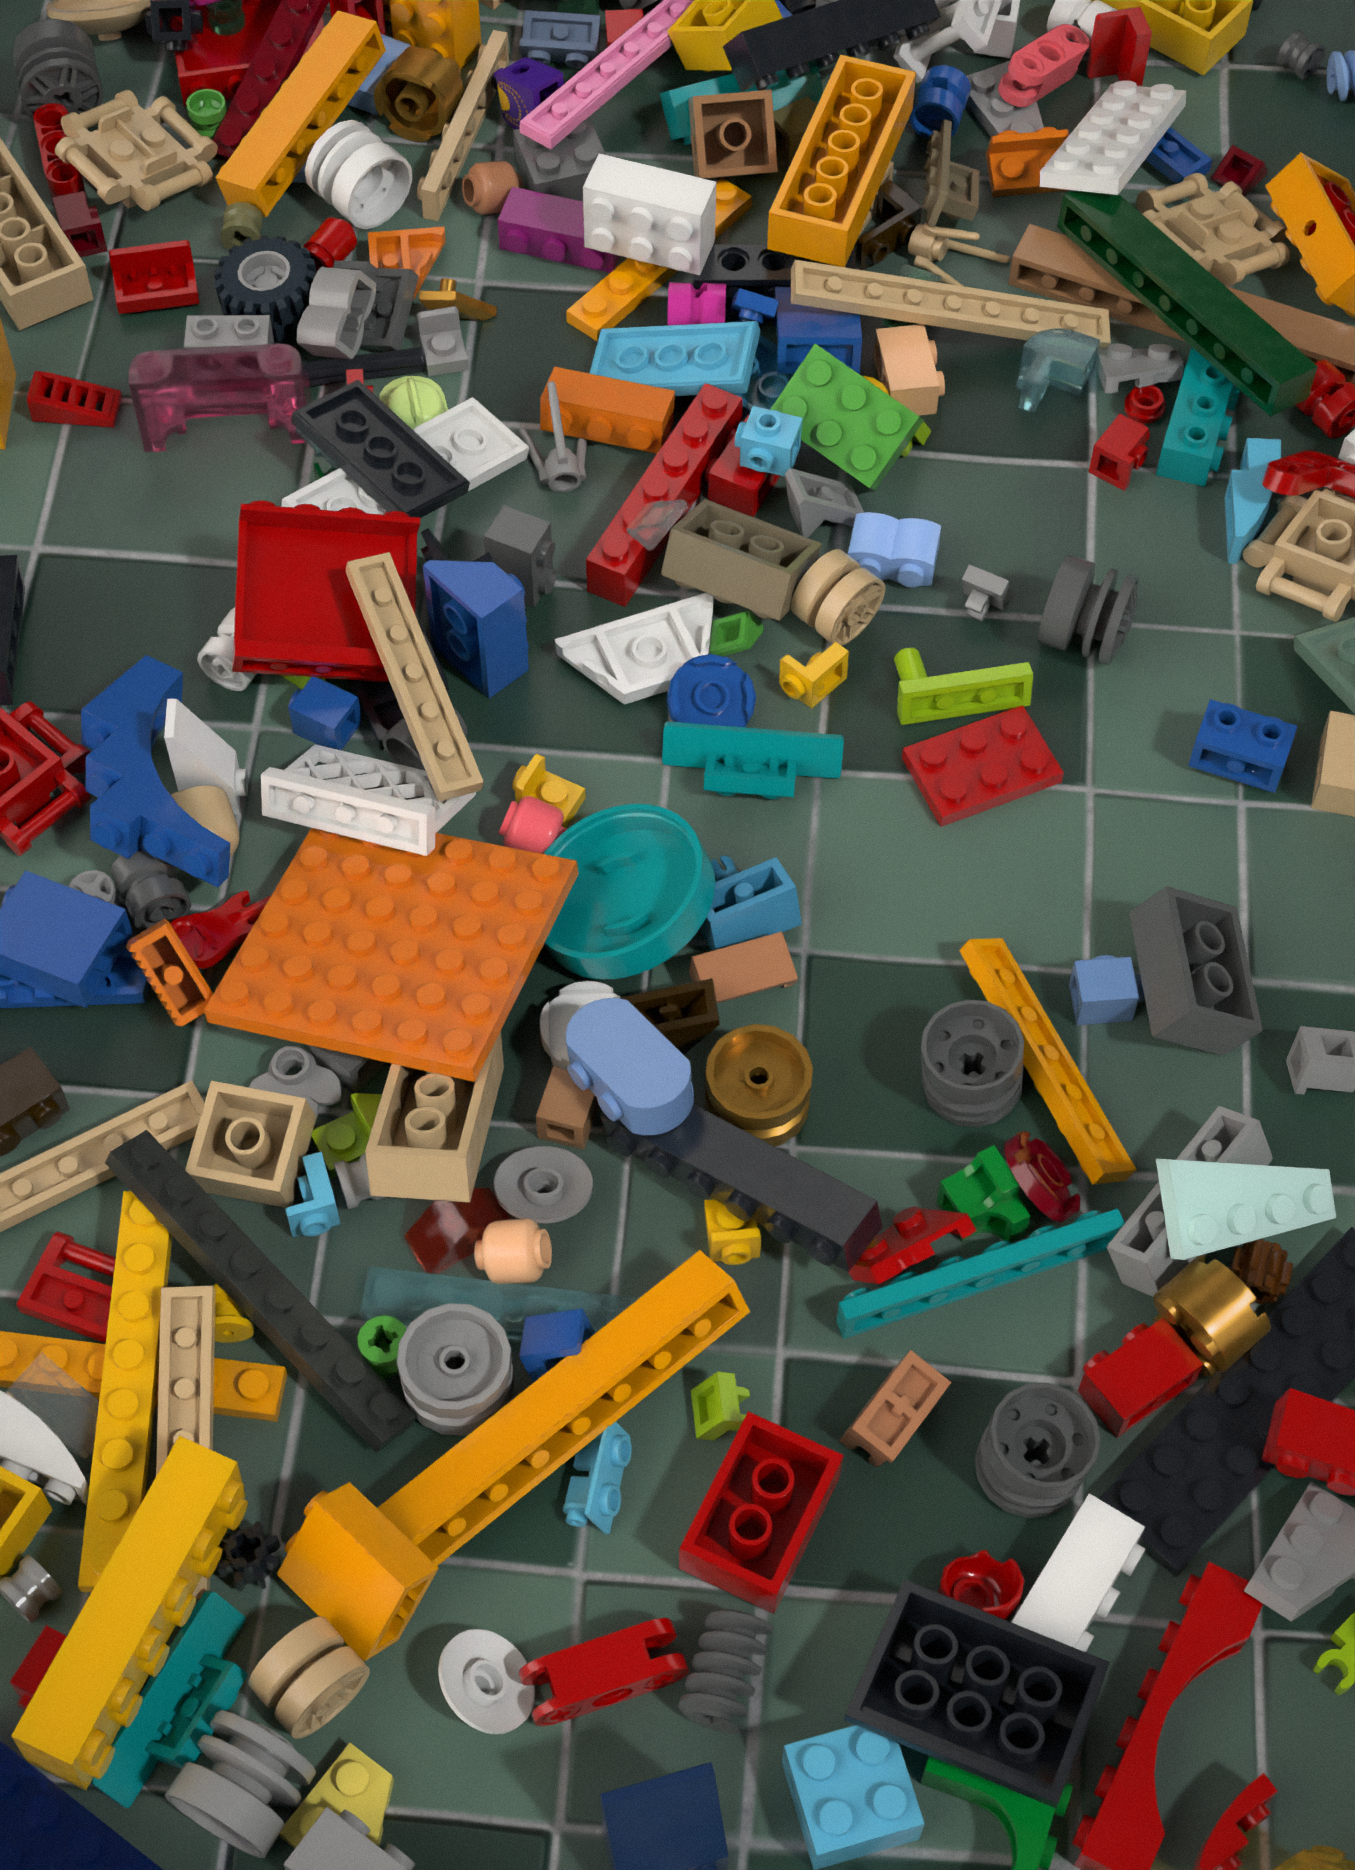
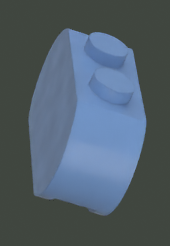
[565,998,694,1135]

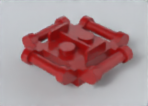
[0,701,91,856]

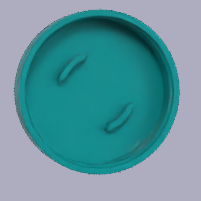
[544,804,715,980]

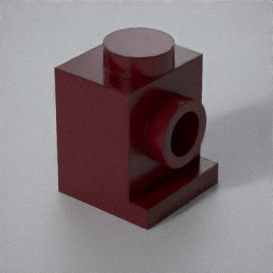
[52,191,108,257]

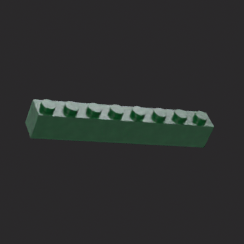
[1057,190,1318,417]

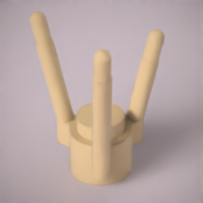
[908,223,1010,286]

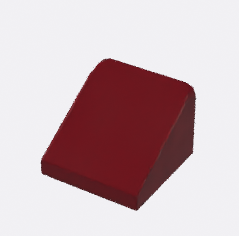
[1210,145,1268,197]

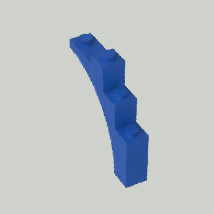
[81,655,230,888]

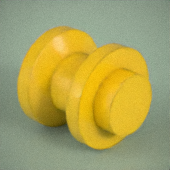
[214,1283,254,1343]

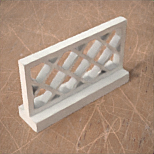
[261,744,476,856]

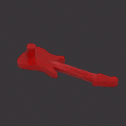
[170,890,271,969]

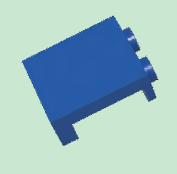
[773,287,862,374]

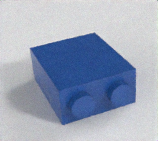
[0,870,133,1008]

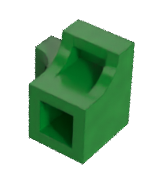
[936,1145,1030,1244]

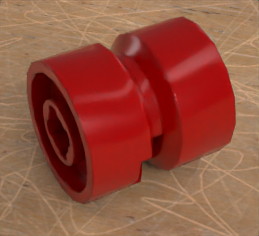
[1295,359,1355,439]

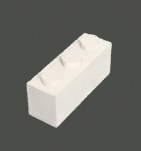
[1012,1493,1146,1652]

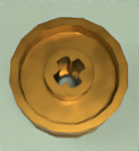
[704,1024,813,1147]

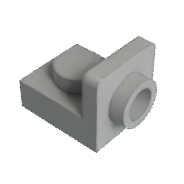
[417,306,469,377]

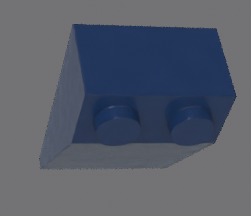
[600,1762,729,1870]

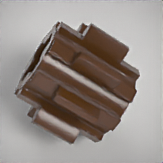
[1229,1239,1293,1304]

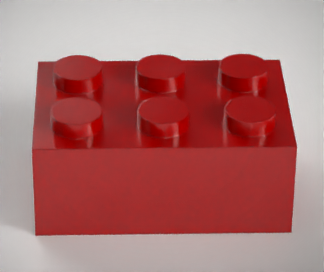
[679,1411,844,1614]

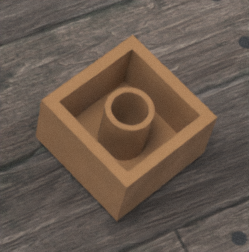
[688,90,778,179]

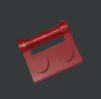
[16,1231,116,1343]

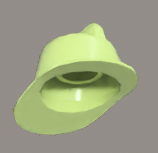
[379,376,448,429]

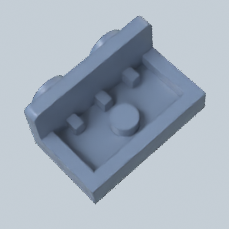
[519,10,601,69]

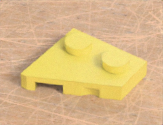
[279,1743,394,1848]

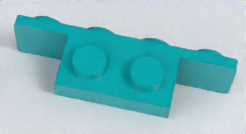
[662,722,844,799]
[90,1590,248,1808]

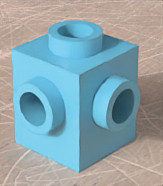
[734,406,803,477]

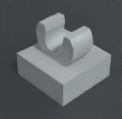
[962,564,1011,621]

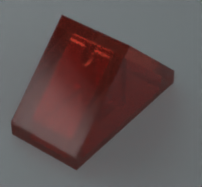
[404,1187,510,1278]

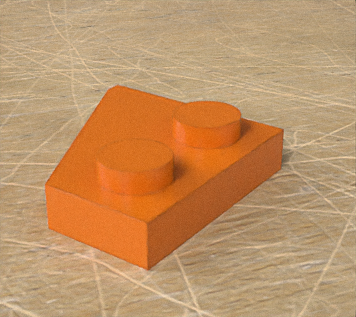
[368,226,446,300]

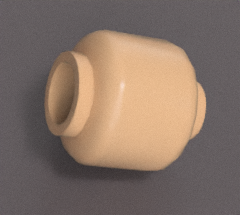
[474,1218,552,1286]

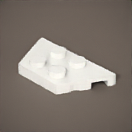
[555,593,714,705]

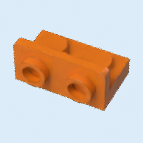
[986,127,1069,197]

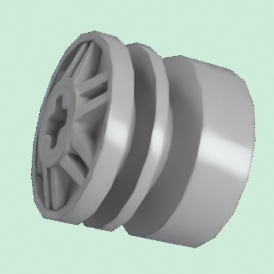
[165,1710,316,1858]

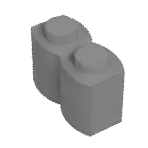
[297,267,376,359]

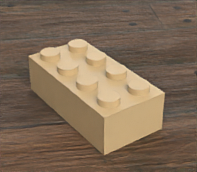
[365,1031,504,1202]

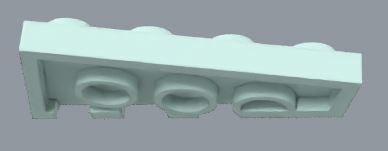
[1156,1159,1336,1260]

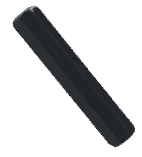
[304,347,426,387]

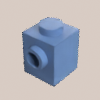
[1069,955,1144,1025]

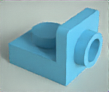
[285,1152,341,1237]

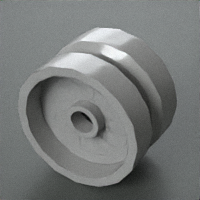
[397,1303,514,1436]

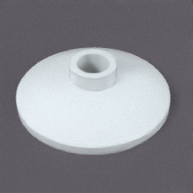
[438,1629,535,1734]

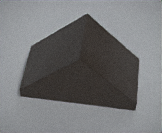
[620,978,720,1055]

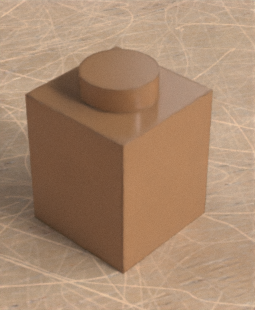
[536,1066,599,1150]

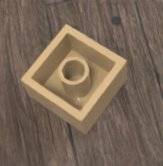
[185,1081,316,1208]

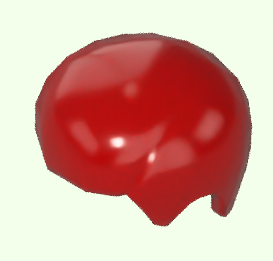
[938,1550,1025,1621]

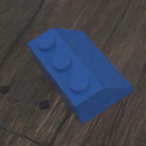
[423,560,529,699]

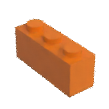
[540,367,675,454]

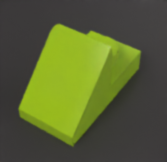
[311,1093,382,1179]

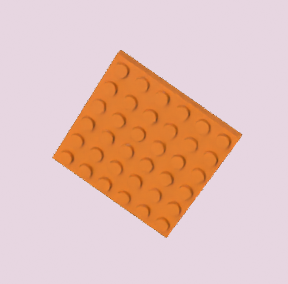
[204,828,579,1082]

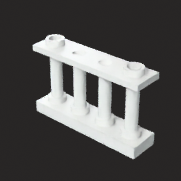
[893,0,1002,83]

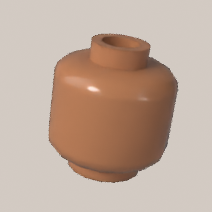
[462,160,524,215]

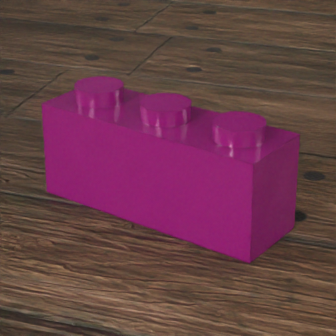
[498,187,620,273]

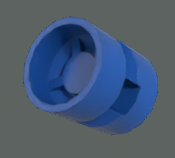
[909,65,971,140]

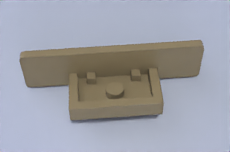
[922,119,980,227]

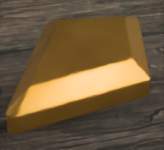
[418,278,497,321]

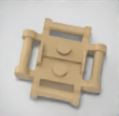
[55,90,218,211]
[1136,173,1290,286]
[1242,487,1355,622]

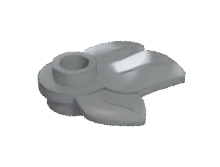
[249,1046,341,1119]

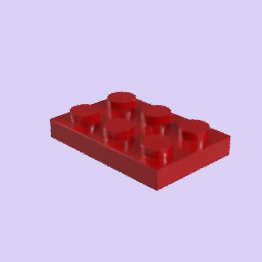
[902,705,1064,827]

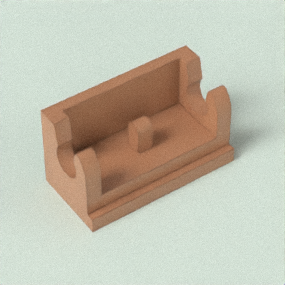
[689,932,798,1004]
[839,1350,951,1467]

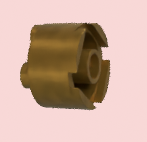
[374,46,464,142]
[1153,1255,1271,1377]

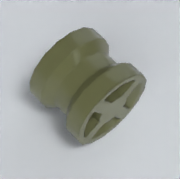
[220,202,263,250]

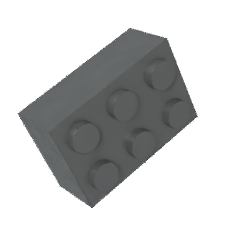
[1129,886,1263,1056]

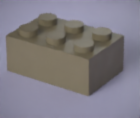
[661,499,822,621]

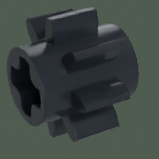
[217,1521,281,1592]

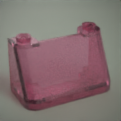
[129,344,312,452]

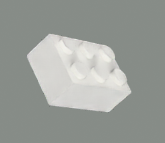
[583,154,716,275]

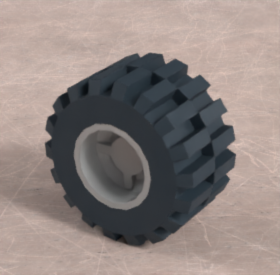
[214,235,317,345]

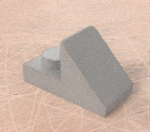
[785,468,864,538]

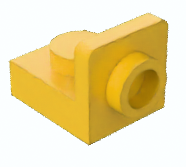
[779,642,849,709]
[512,753,586,828]
[704,1199,761,1265]

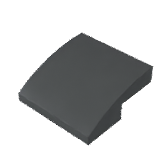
[333,261,419,351]

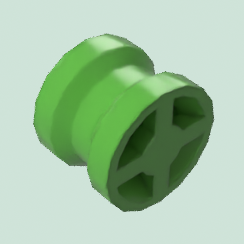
[357,1315,406,1378]

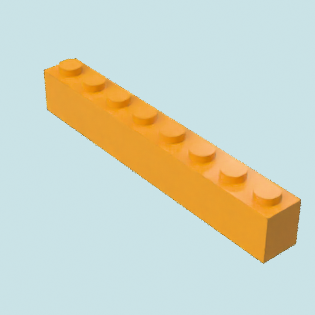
[377,1250,750,1566]

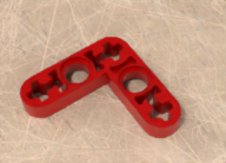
[1262,451,1355,498]

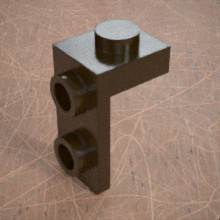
[855,180,922,270]

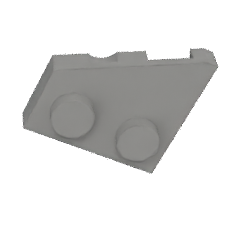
[1095,344,1184,393]

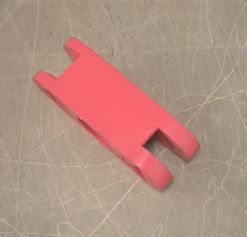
[998,24,1090,107]

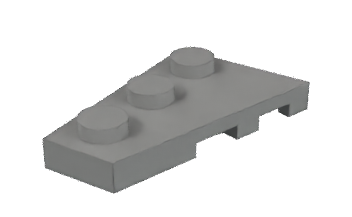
[966,61,1044,137]
[1244,1482,1355,1622]

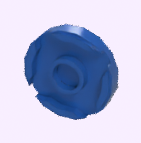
[666,654,756,727]

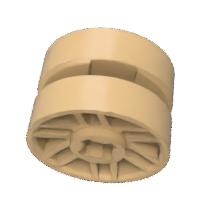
[791,549,885,646]
[249,1616,370,1739]

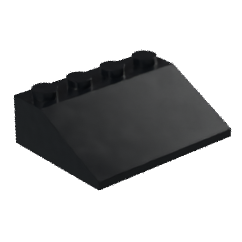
[844,1579,1110,1809]

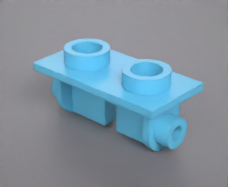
[563,1422,632,1534]

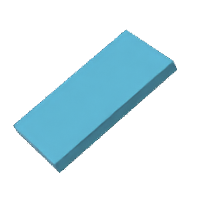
[589,321,761,396]

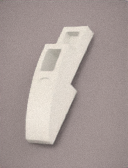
[0,1390,89,1505]

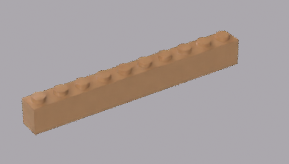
[1008,224,1355,384]

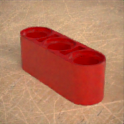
[33,103,87,205]

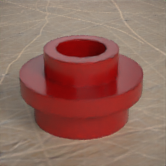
[1124,385,1166,424]

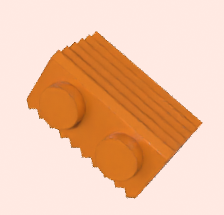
[126,919,213,1026]

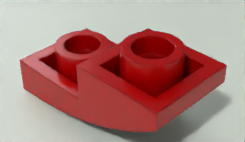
[1192,1773,1278,1870]

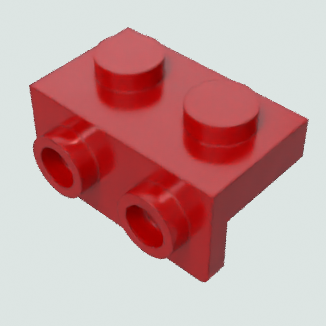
[108,240,200,314]

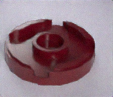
[1004,1130,1080,1223]

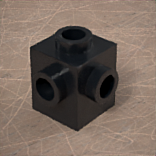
[146,0,203,51]

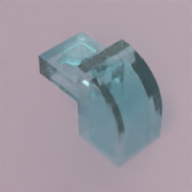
[1016,328,1100,413]

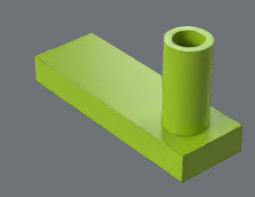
[894,648,1033,725]

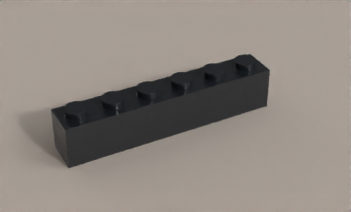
[723,0,941,91]
[601,1104,882,1272]

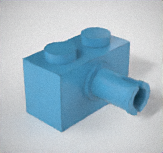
[699,855,802,951]

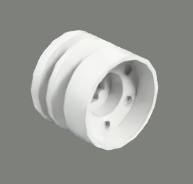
[305,120,412,230]

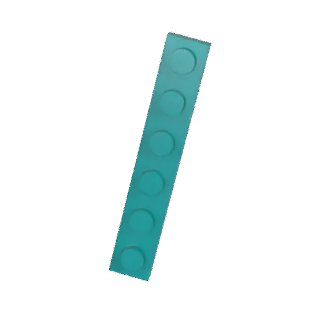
[836,1208,1125,1339]

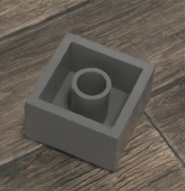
[513,117,606,201]

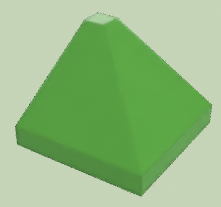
[709,610,764,656]

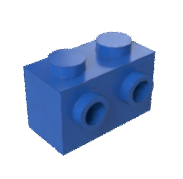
[1188,699,1298,793]

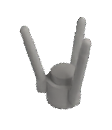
[519,381,587,492]

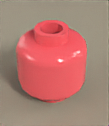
[498,796,568,854]

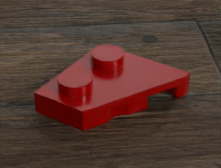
[848,1206,976,1284]

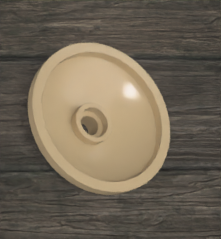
[46,0,151,41]

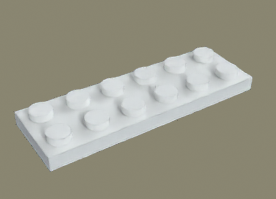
[1040,81,1186,195]
[281,397,529,515]

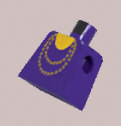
[491,57,564,130]

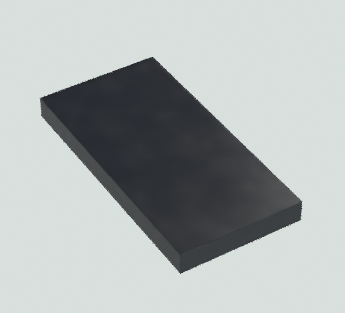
[291,380,470,518]

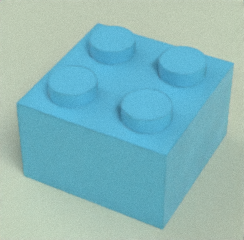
[781,1725,925,1870]

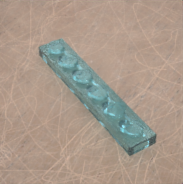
[360,1266,639,1339]

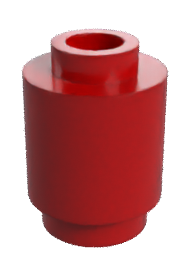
[303,217,357,272]

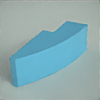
[1224,438,1281,564]

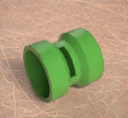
[186,89,227,140]

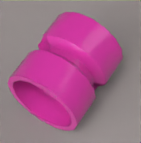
[668,282,726,326]

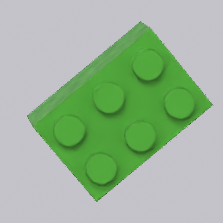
[770,343,924,490]

